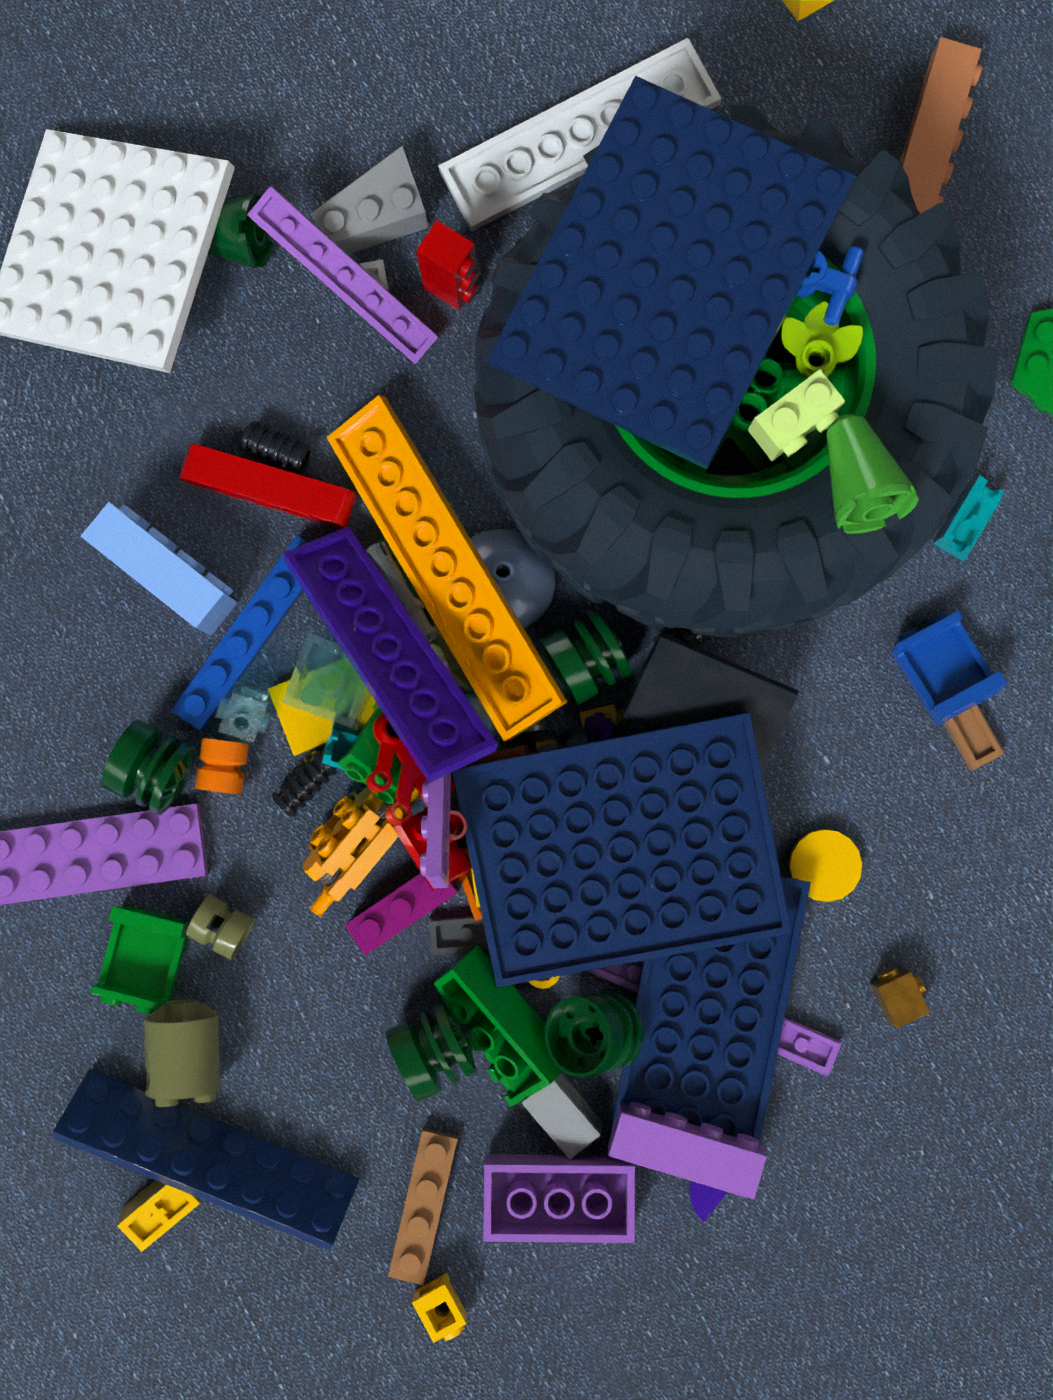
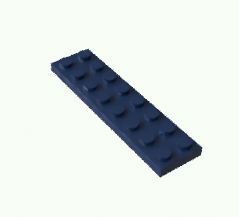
[52,1069,360,1251]

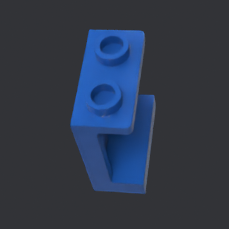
[892,610,1008,726]

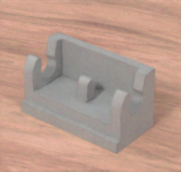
[522,1072,604,1159]

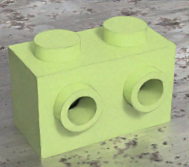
[748,369,845,461]

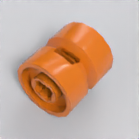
[195,738,250,795]

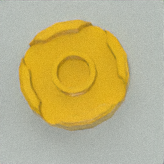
[788,829,862,902]

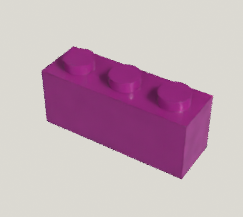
[345,873,459,955]

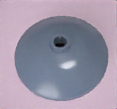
[470,529,555,629]

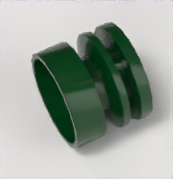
[539,609,632,706]
[101,719,196,815]
[545,992,644,1078]
[386,1002,477,1102]

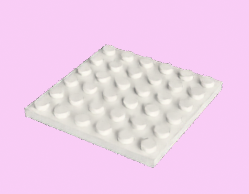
[0,129,235,373]

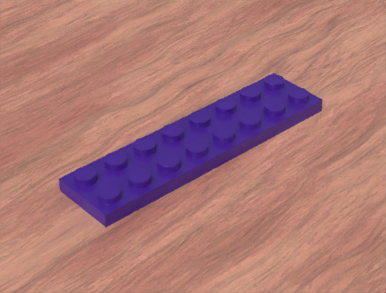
[284,526,497,783]

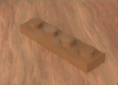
[388,1128,458,1285]

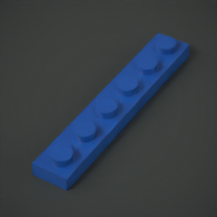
[171,535,308,731]

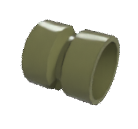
[186,894,255,961]

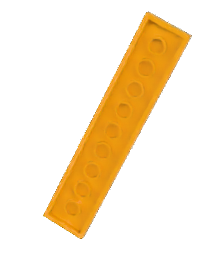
[326,395,567,742]

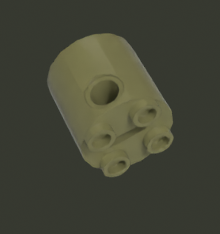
[143,999,221,1107]

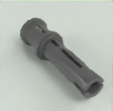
[366,541,439,642]

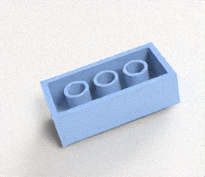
[81,502,238,636]

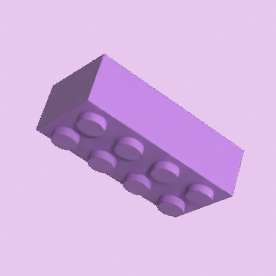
[483,1154,635,1243]

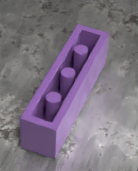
[607,1102,767,1200]

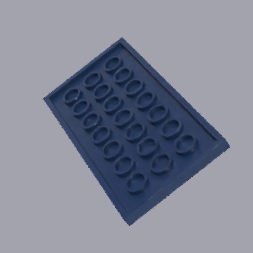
[608,875,811,1143]

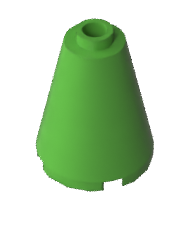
[826,414,919,534]

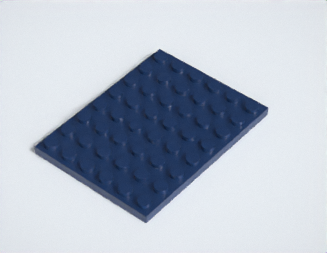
[487,75,856,469]
[452,711,791,987]

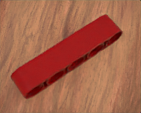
[179,444,357,529]

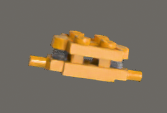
[302,786,420,917]

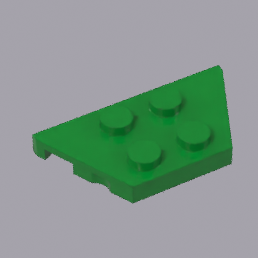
[1009,309,1053,417]

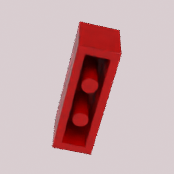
[416,220,480,311]

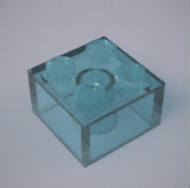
[282,633,371,731]

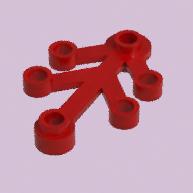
[366,713,467,843]

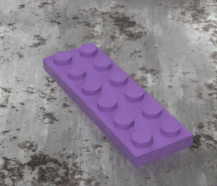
[0,804,209,905]

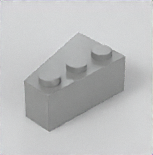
[312,146,428,255]

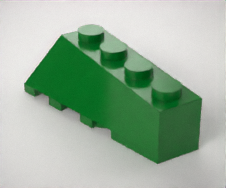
[434,945,562,1107]

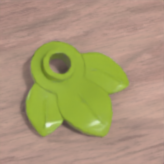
[781,301,863,378]

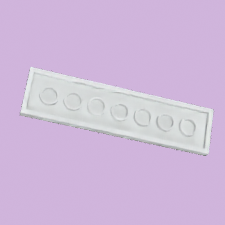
[438,38,721,232]

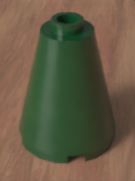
[208,193,274,268]

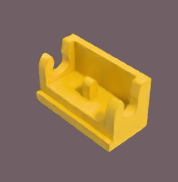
[117,1180,201,1252]

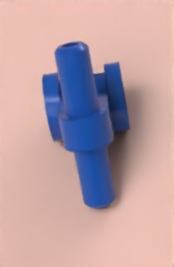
[796,246,864,326]

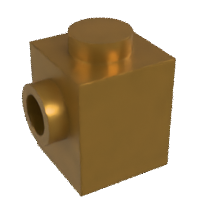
[869,966,930,1028]

